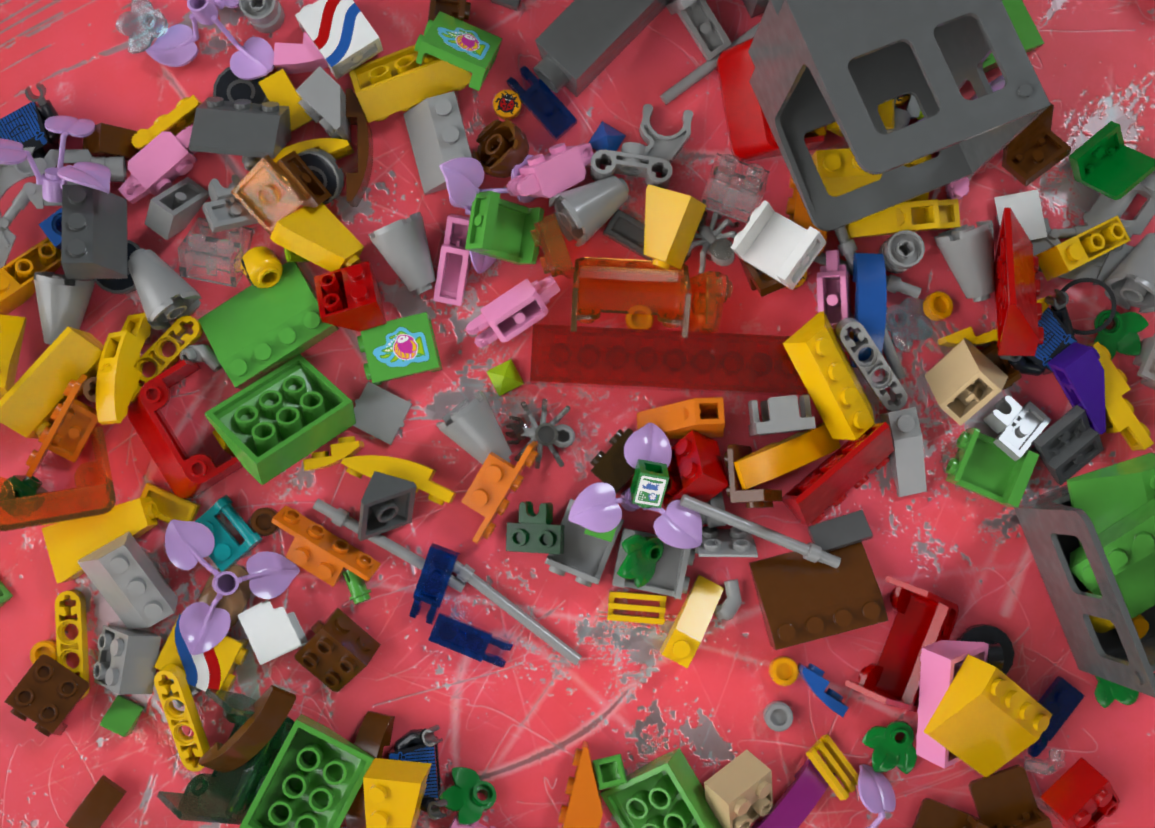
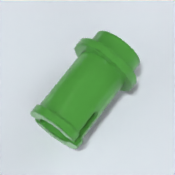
[342,570,371,605]

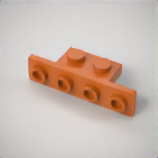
[25,374,98,478]
[461,441,539,543]
[271,506,381,587]

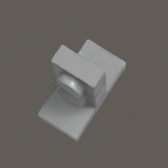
[666,0,732,61]

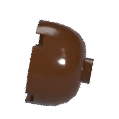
[472,119,529,178]

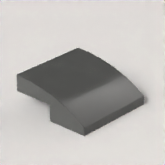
[1033,405,1104,485]

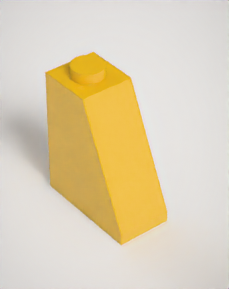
[644,184,707,271]
[270,203,364,272]

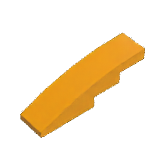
[733,422,841,490]

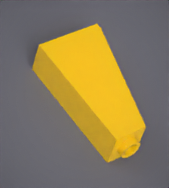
[41,497,159,584]

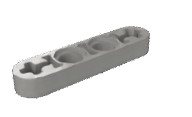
[835,318,908,411]

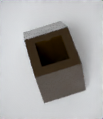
[590,428,635,494]

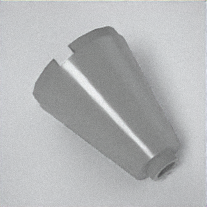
[549,176,629,247]
[368,212,436,295]
[934,220,995,302]
[1104,233,1155,313]
[128,248,202,330]
[34,271,95,345]
[436,390,512,465]

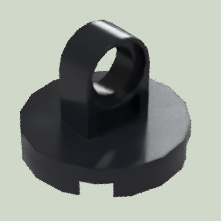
[956,624,1014,675]

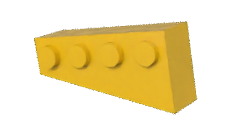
[363,758,432,828]

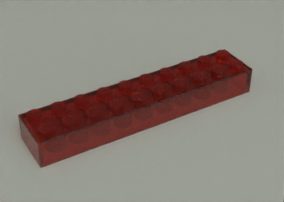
[530,324,810,397]

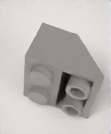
[295,66,351,143]
[93,625,161,695]

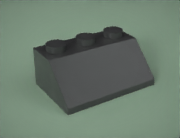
[189,96,291,159]
[61,185,128,279]

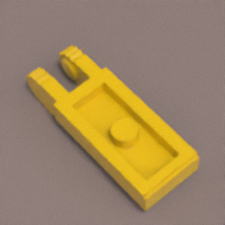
[131,95,202,150]

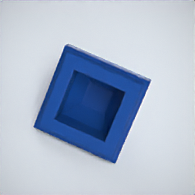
[588,121,626,151]

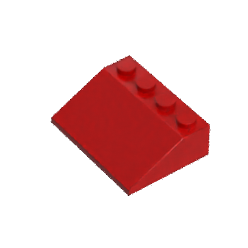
[994,208,1044,356]
[782,422,894,526]

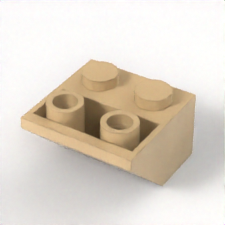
[924,338,1008,426]
[704,750,773,828]

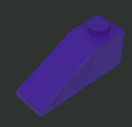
[1047,342,1106,435]

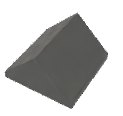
[358,471,417,541]

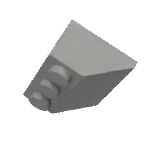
[403,91,472,195]
[77,532,178,629]

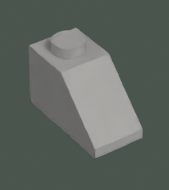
[145,177,209,240]

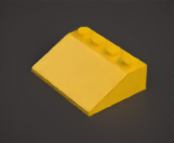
[923,654,1053,777]

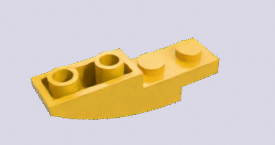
[846,199,961,238]
[96,313,151,425]
[1086,342,1154,451]
[341,455,456,506]

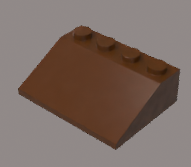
[749,542,888,650]

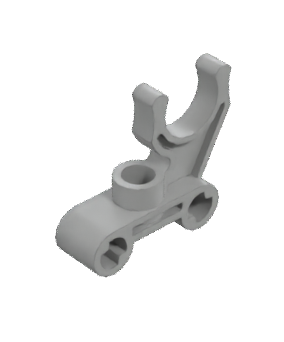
[590,104,694,189]

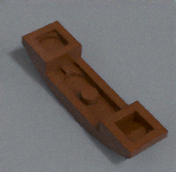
[346,89,373,207]
[198,685,296,773]
[345,711,395,828]

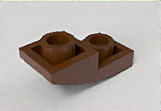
[65,775,127,828]

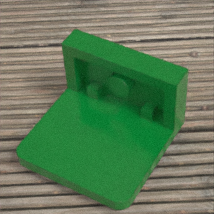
[1068,121,1155,200]

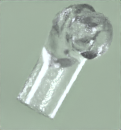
[1024,749,1066,775]

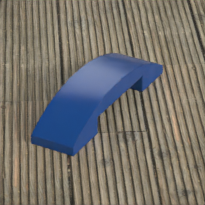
[849,253,887,368]

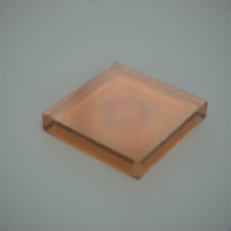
[231,155,308,235]

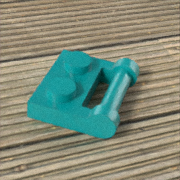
[194,495,263,572]

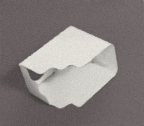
[237,600,308,665]

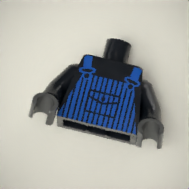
[0,83,61,158]
[1000,289,1078,376]
[388,725,448,820]

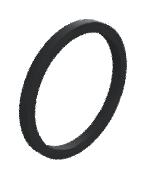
[1061,278,1117,335]

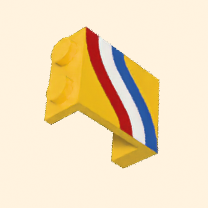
[154,614,249,697]

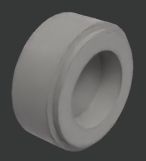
[763,701,793,732]

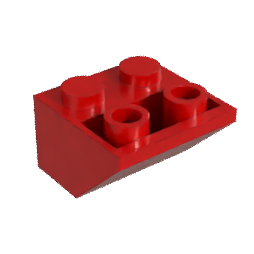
[314,261,387,332]
[663,430,728,507]
[1040,757,1120,828]

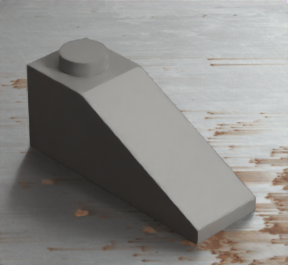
[879,407,927,497]

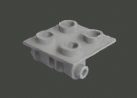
[694,526,758,557]

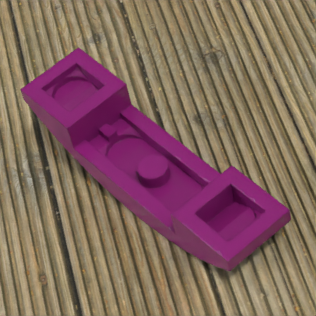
[751,759,835,828]

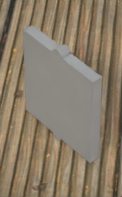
[353,381,412,445]

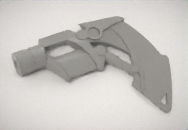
[0,147,127,268]
[996,171,1155,285]

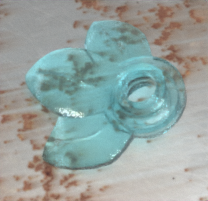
[115,0,168,54]
[885,297,933,353]

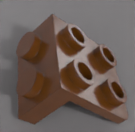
[1002,103,1071,187]
[724,444,782,508]
[295,608,381,692]
[4,654,89,737]
[969,765,1053,828]
[912,798,989,828]

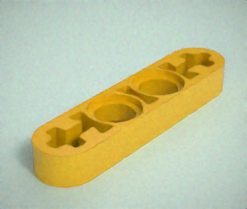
[130,316,203,403]
[55,589,90,701]
[154,664,210,772]

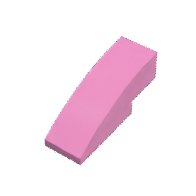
[273,33,329,74]
[433,214,471,306]

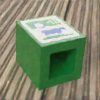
[630,459,669,508]

